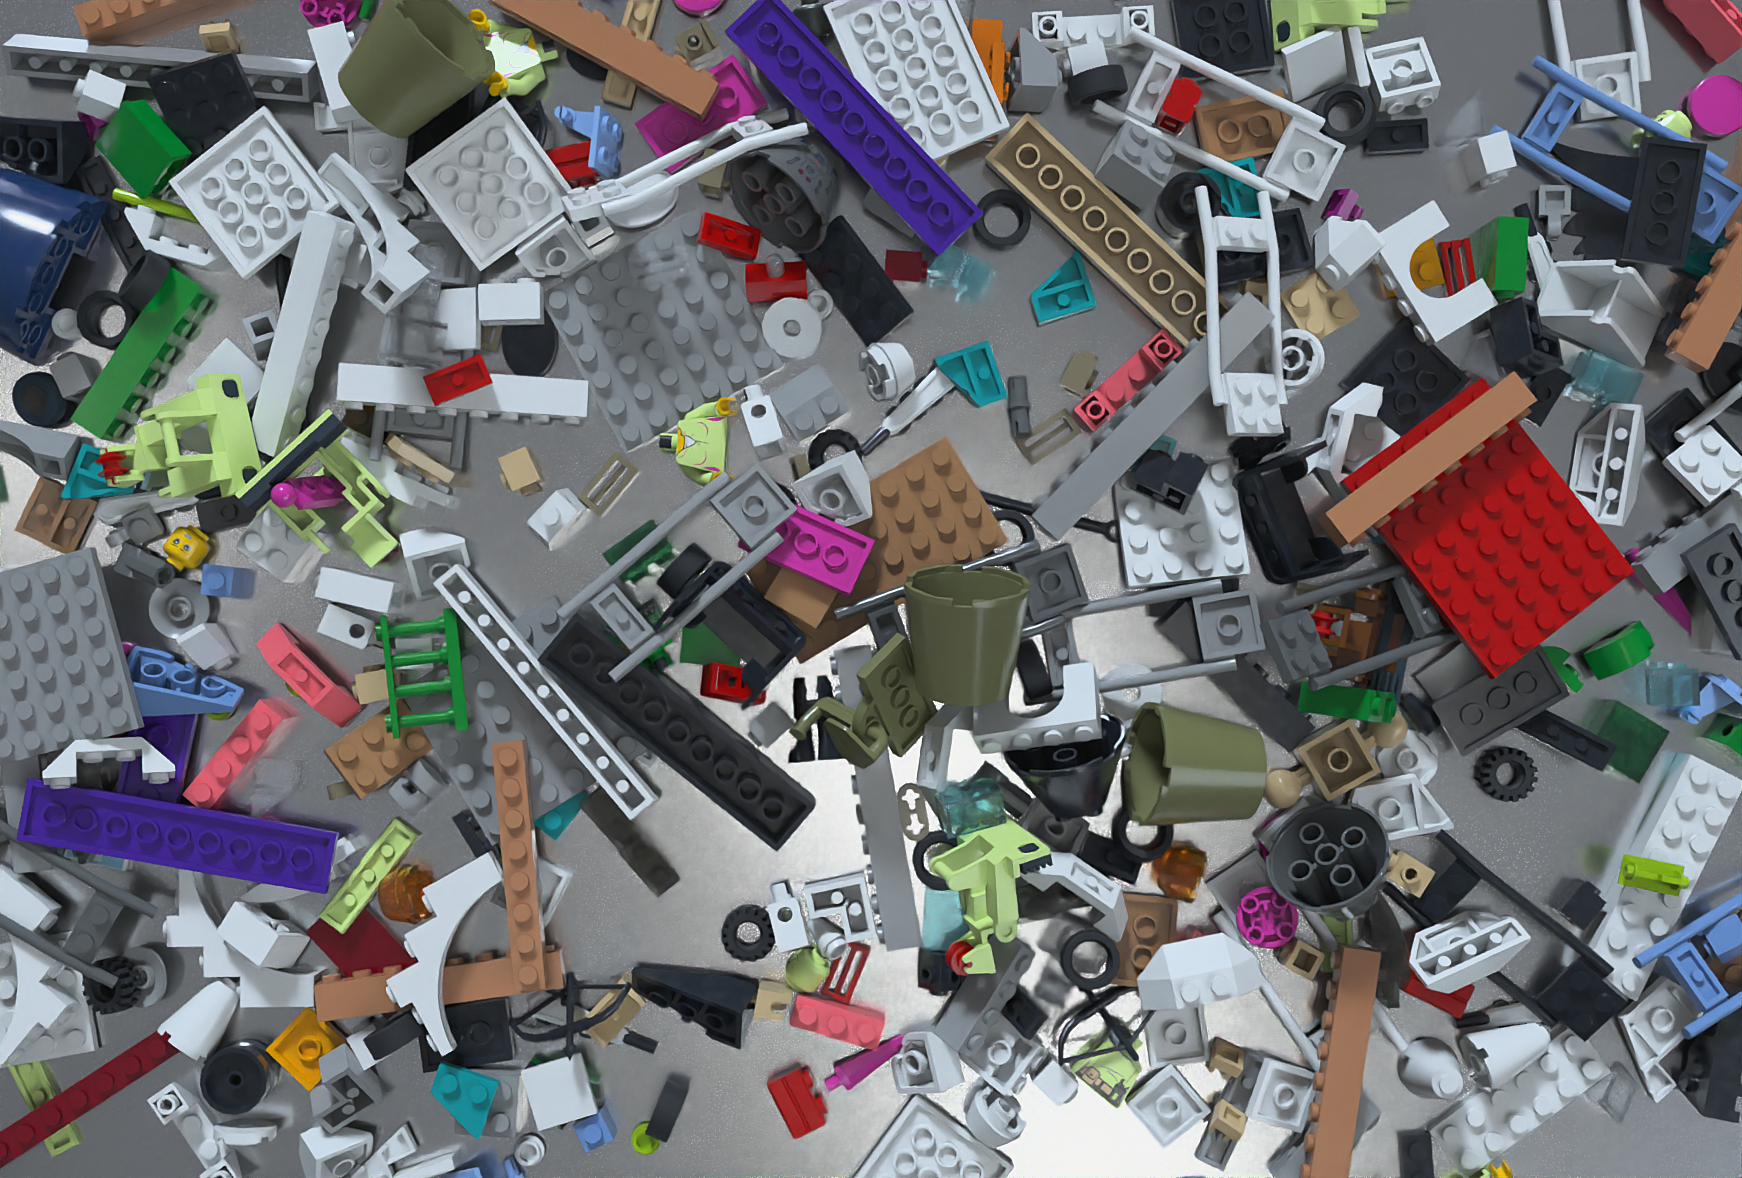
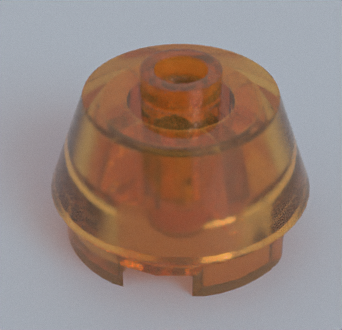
[1156,845,1208,904]
[378,864,434,925]

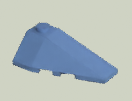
[126,646,244,716]

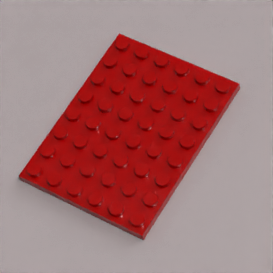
[1339,377,1634,679]

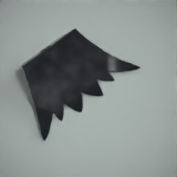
[1552,142,1638,261]

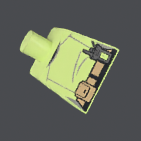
[1070,1031,1143,1110]

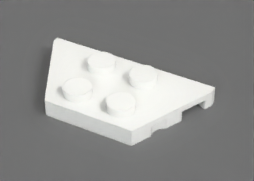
[1347,773,1454,840]

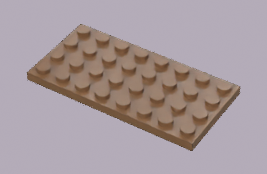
[739,436,1009,665]

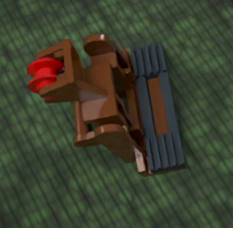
[1310,580,1413,706]

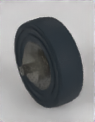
[12,372,67,427]

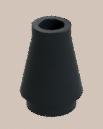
[1399,692,1441,737]

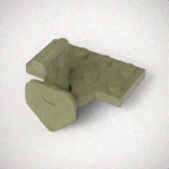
[789,633,938,769]

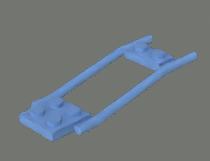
[1488,55,1742,245]
[1632,892,1742,1040]

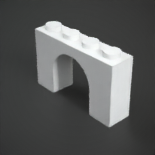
[1371,200,1498,346]
[973,661,1102,755]

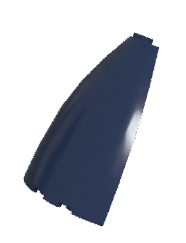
[0,168,110,366]

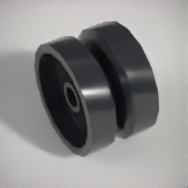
[199,1039,279,1115]

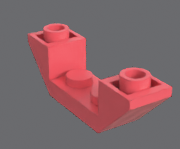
[1073,328,1183,432]
[256,622,365,728]

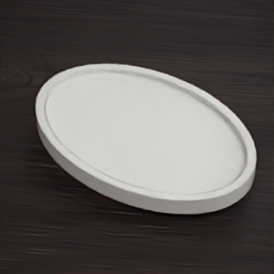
[606,170,679,228]

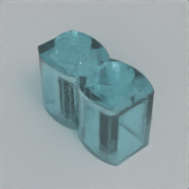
[927,244,998,305]

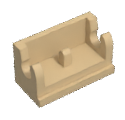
[585,979,646,1048]
[753,979,793,1021]

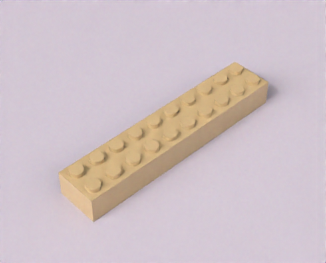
[985,112,1229,348]

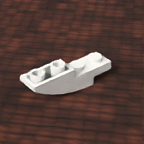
[341,435,456,508]
[240,837,363,903]

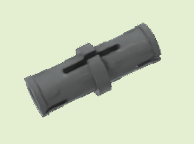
[1008,375,1032,439]

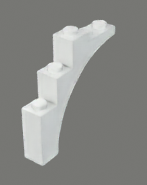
[317,152,430,314]
[386,851,504,1056]
[0,861,78,1069]
[163,868,321,1007]

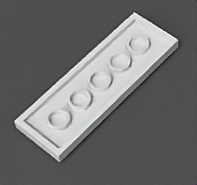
[1426,1025,1611,1178]

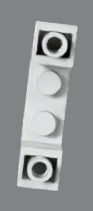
[1031,5,1155,51]
[124,205,230,271]
[1315,382,1384,502]
[917,704,973,822]
[43,737,175,789]
[1020,852,1128,942]
[147,1082,242,1178]

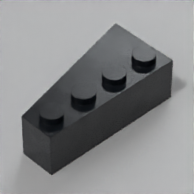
[1679,979,1742,1124]

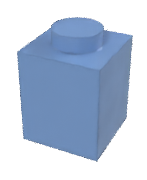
[200,564,245,598]
[1701,913,1742,964]
[573,1104,618,1154]

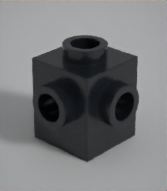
[917,949,962,996]

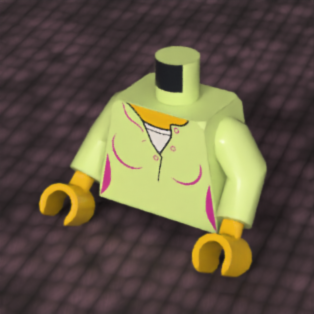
[468,9,558,99]
[659,397,738,486]

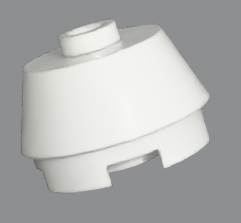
[1264,329,1325,390]
[859,343,915,401]
[966,1085,1027,1149]

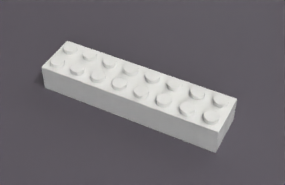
[1573,752,1742,1001]

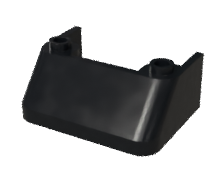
[1232,440,1370,585]
[652,561,806,711]

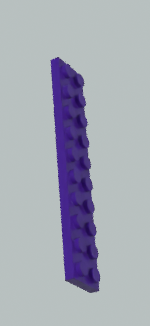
[724,0,983,258]
[16,778,339,894]

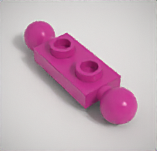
[271,475,347,510]

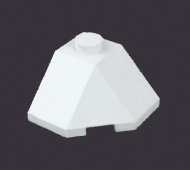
[515,213,597,279]
[1315,216,1387,292]
[792,450,873,527]
[399,527,471,602]
[891,1031,965,1094]
[299,1125,373,1178]

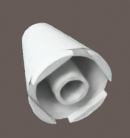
[157,977,239,1064]
[1459,1023,1551,1094]
[1398,1038,1463,1099]

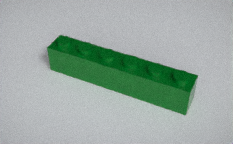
[70,267,211,442]

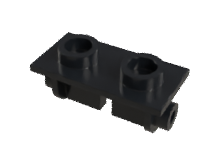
[1228,419,1291,471]

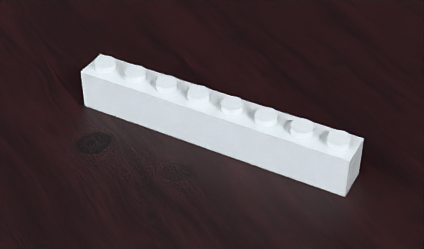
[251,210,356,457]
[337,363,589,425]

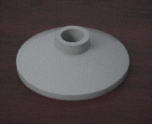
[149,578,210,639]
[122,946,167,1008]

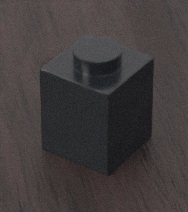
[1551,879,1607,931]

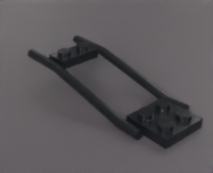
[1382,829,1629,1042]

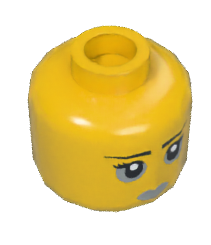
[163,525,210,571]

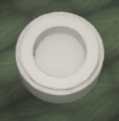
[52,308,82,340]

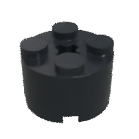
[1156,172,1222,239]

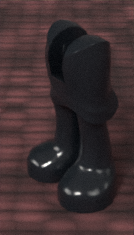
[788,675,845,763]

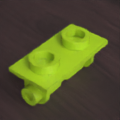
[1617,854,1689,897]

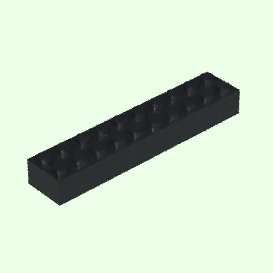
[537,608,816,852]

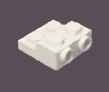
[1364,36,1441,114]
[959,1012,1047,1096]

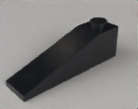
[0,115,87,184]
[632,967,758,1050]

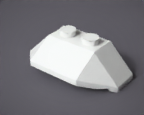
[1569,402,1646,527]
[1409,911,1531,994]
[1136,932,1263,1010]

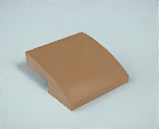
[14,476,98,554]
[764,567,839,629]

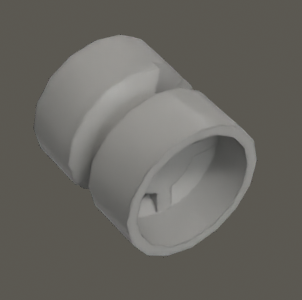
[388,758,447,816]

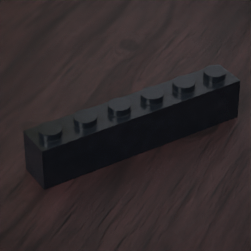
[1155,598,1315,754]

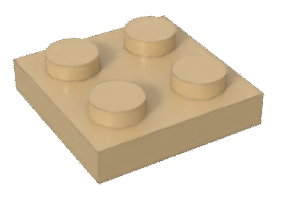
[1280,271,1361,340]
[384,432,455,484]

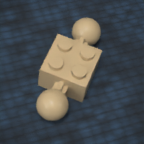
[1263,712,1408,808]

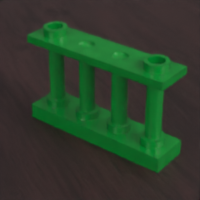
[375,608,469,739]

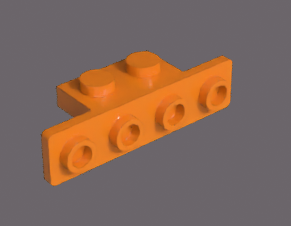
[971,18,1010,141]

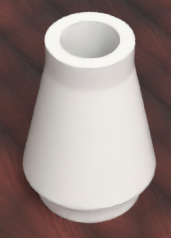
[807,917,849,960]

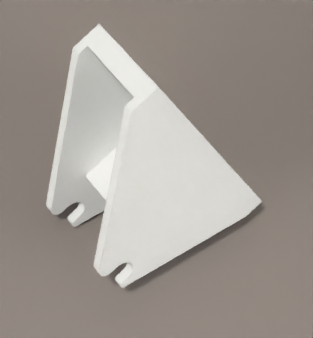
[1536,259,1667,369]

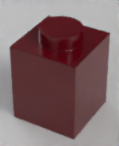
[885,249,928,287]

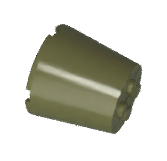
[338,0,495,138]
[904,564,1030,706]
[1123,702,1267,827]

